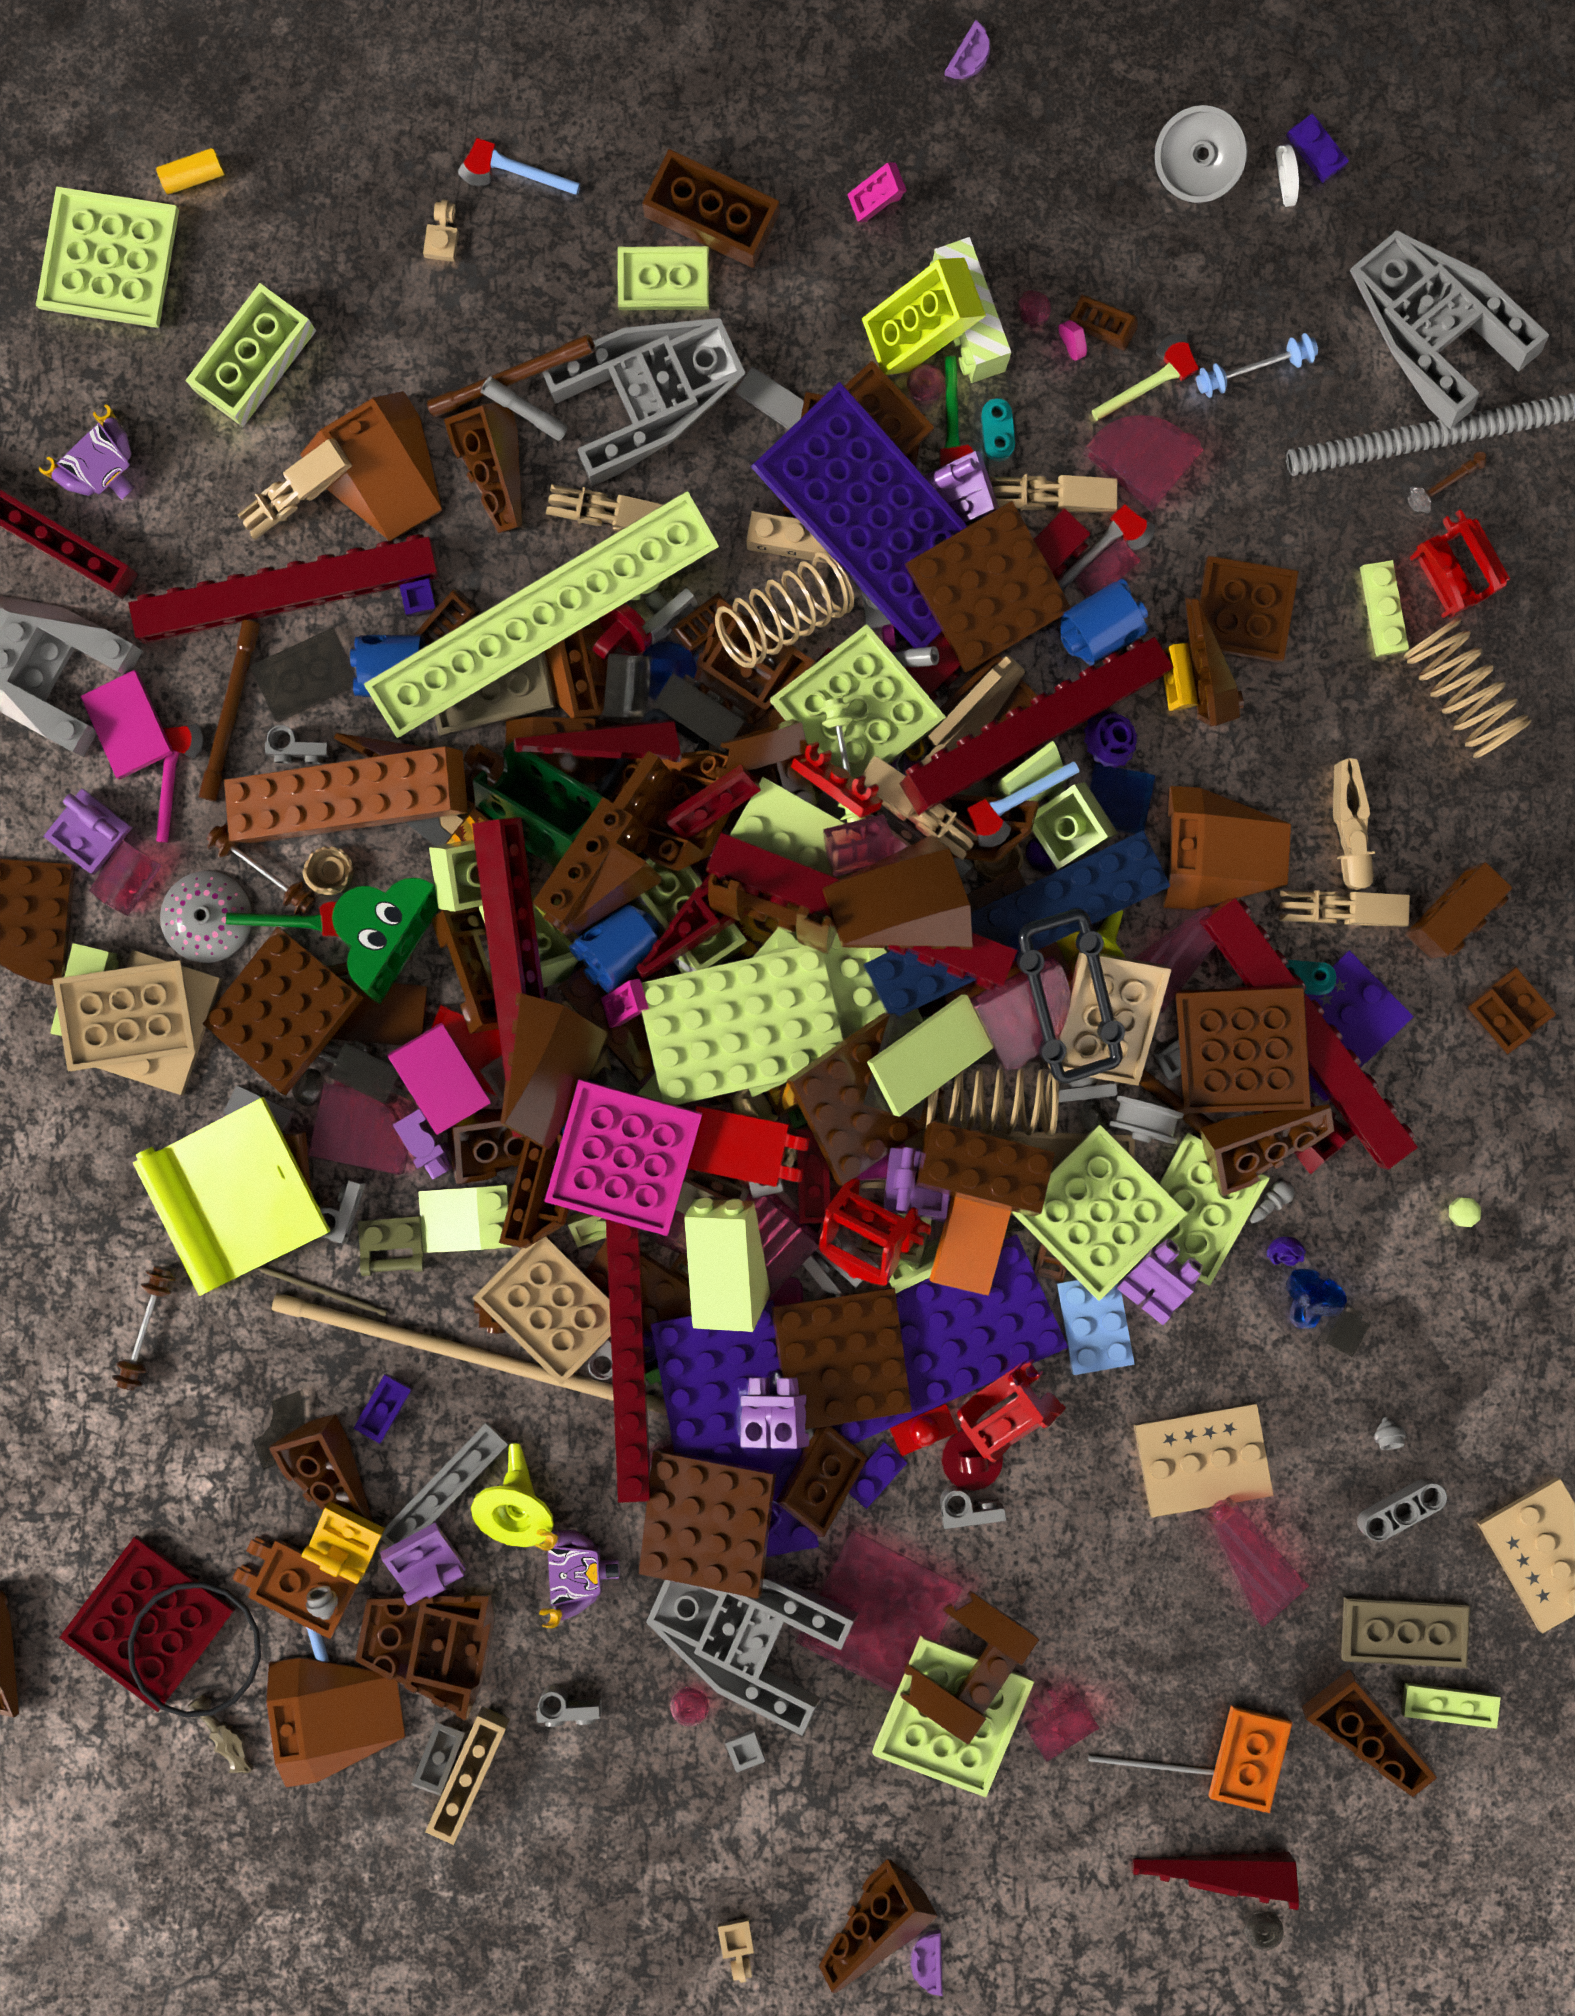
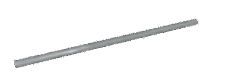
[1088,1755,1215,1775]

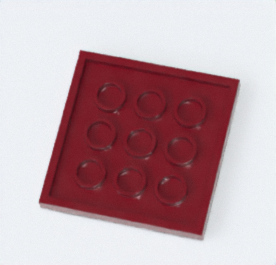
[59,1535,236,1712]

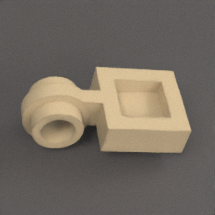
[423,199,459,262]
[718,1918,754,1983]

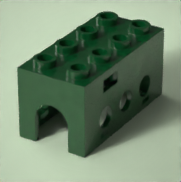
[473,741,611,879]

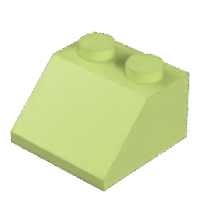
[429,840,483,911]

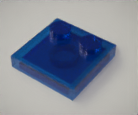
[1089,763,1155,835]

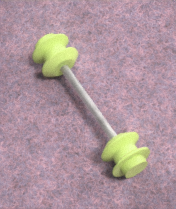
[819,698,872,826]

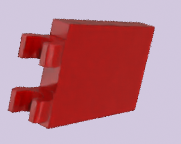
[687,1106,810,1187]

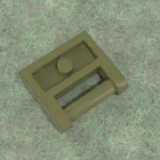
[358,1216,425,1277]

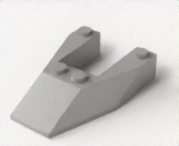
[1350,231,1549,429]
[542,318,746,486]
[0,596,143,757]
[646,1577,859,1736]

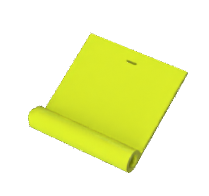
[133,1097,330,1296]

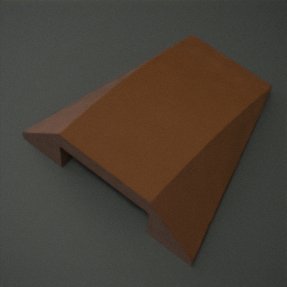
[678,598,817,751]
[822,835,973,950]
[500,993,608,1149]
[355,1595,495,1721]

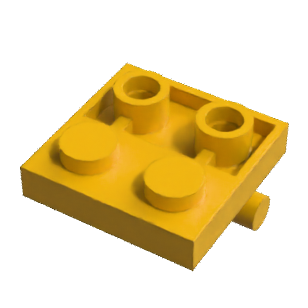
[301,1501,385,1584]

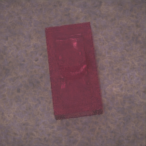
[1074,538,1141,597]

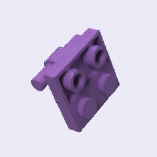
[923,451,999,525]
[43,788,133,875]
[883,1147,949,1219]
[380,1522,466,1606]

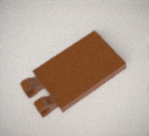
[232,1536,361,1639]

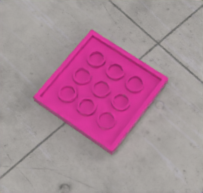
[544,1078,702,1236]

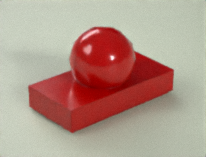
[890,1403,958,1456]

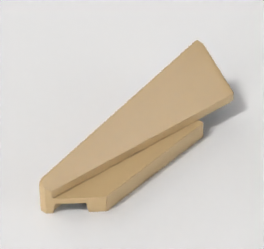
[922,655,1025,766]

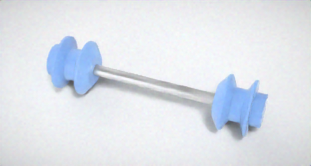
[1196,333,1318,398]

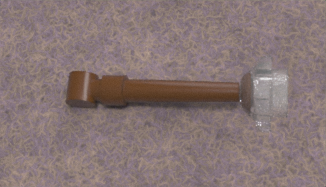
[1408,451,1486,513]

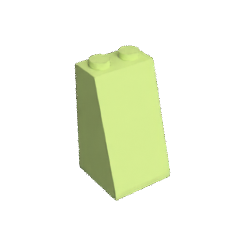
[684,1198,770,1332]

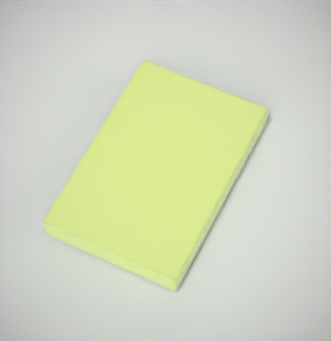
[618,246,709,310]

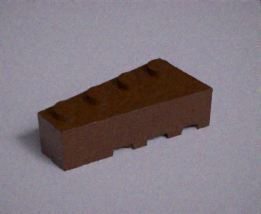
[1302,1669,1437,1797]

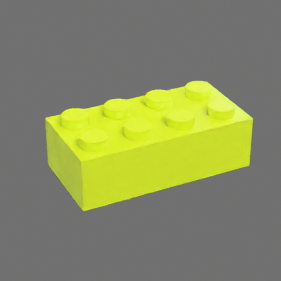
[862,257,986,375]

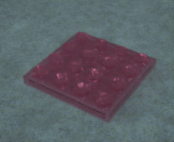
[795,1529,963,1694]

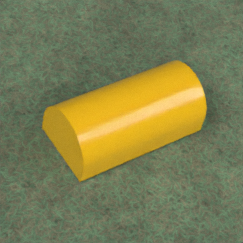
[156,148,225,195]
[1163,643,1198,711]

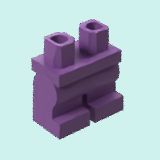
[393,1109,453,1180]
[1117,1239,1203,1325]
[741,1377,809,1449]

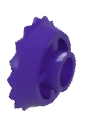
[1084,710,1137,769]

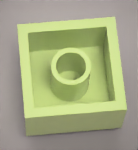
[1032,782,1118,870]

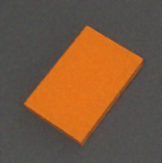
[929,1196,1011,1296]
[1208,1705,1293,1813]

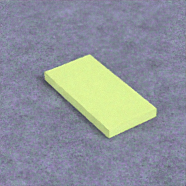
[867,995,993,1117]

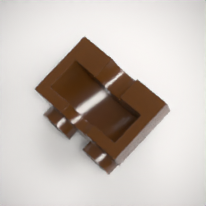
[463,743,504,810]

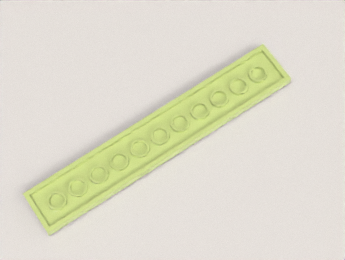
[364,491,719,738]

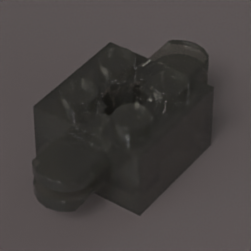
[318,1040,416,1104]

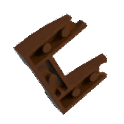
[716,719,818,808]
[708,874,837,954]
[431,906,548,1034]
[900,1591,1039,1745]

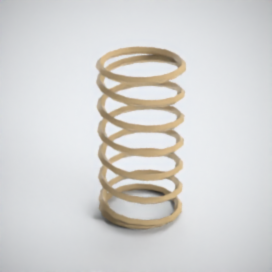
[715,552,855,668]
[1404,618,1532,759]
[925,1067,1059,1136]

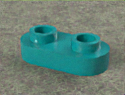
[981,398,1015,462]
[1286,960,1336,995]

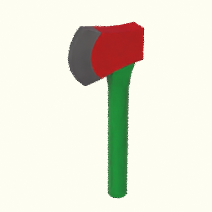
[939,356,985,467]
[226,892,343,937]

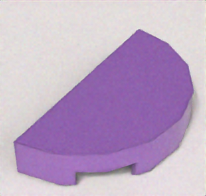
[944,20,990,79]
[910,1929,943,1996]

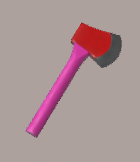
[156,723,204,843]

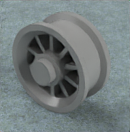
[1109,1096,1184,1144]

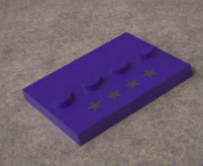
[1306,950,1414,1102]

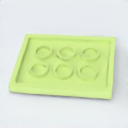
[729,777,872,921]
[1157,1133,1270,1286]

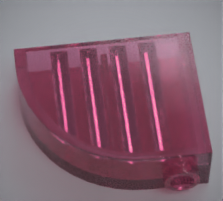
[1082,415,1204,512]
[970,956,1071,1071]
[308,1078,408,1175]
[745,1183,820,1298]

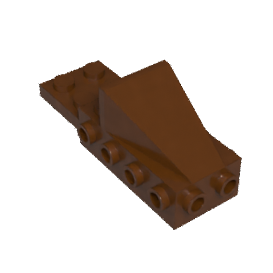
[532,751,675,937]

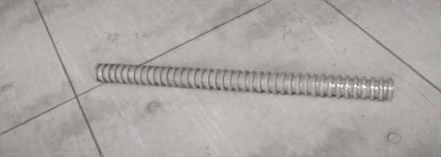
[1286,393,1575,476]

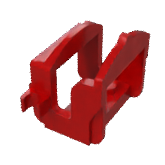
[1409,509,1510,619]
[819,1177,931,1286]
[957,1359,1066,1463]

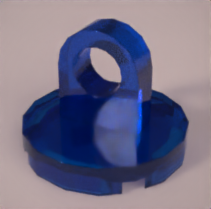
[636,641,697,704]
[1286,1268,1347,1329]

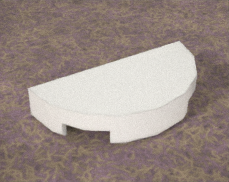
[1275,144,1299,207]

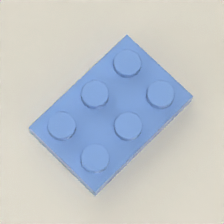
[1056,1279,1135,1375]

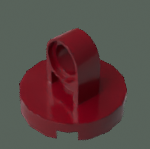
[592,603,652,660]
[941,1429,1003,1491]

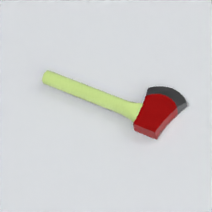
[1092,334,1199,421]

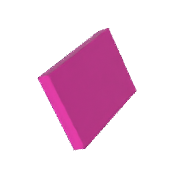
[80,670,174,780]
[387,1023,491,1135]

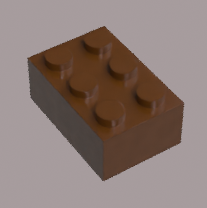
[1405,862,1512,959]

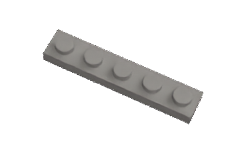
[381,1421,509,1547]

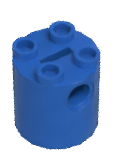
[1061,578,1149,666]
[350,634,427,697]
[569,904,660,993]

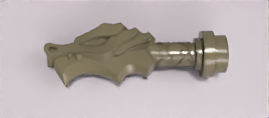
[188,1694,253,1774]

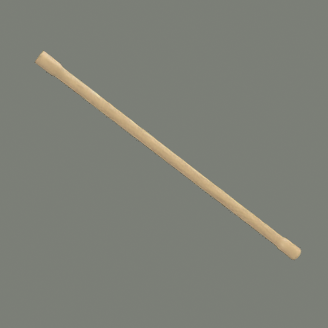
[272,1292,668,1417]

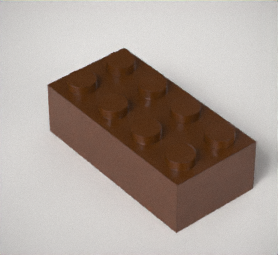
[642,149,780,268]
[915,1121,1055,1216]

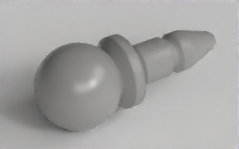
[1250,1180,1294,1223]

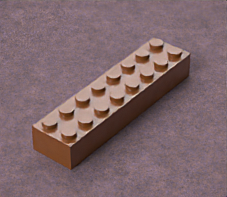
[224,746,468,844]

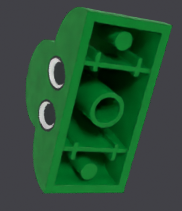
[332,878,440,1004]

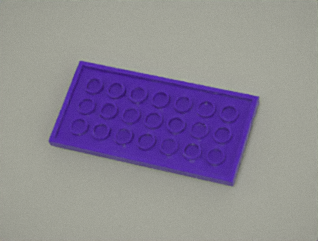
[750,382,968,648]
[832,1234,1069,1444]
[651,1299,819,1557]

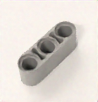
[1357,1479,1447,1542]

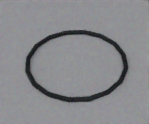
[128,1582,261,1718]

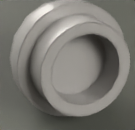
[1374,1417,1406,1450]
[306,1586,338,1620]

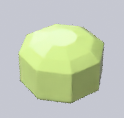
[1449,1197,1481,1227]

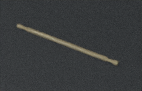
[255,1266,388,1316]

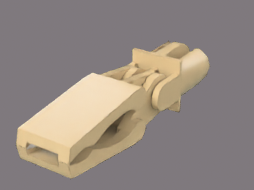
[237,438,352,540]
[990,474,1117,513]
[545,484,663,532]
[861,756,978,860]
[1333,758,1375,891]
[1279,890,1410,927]

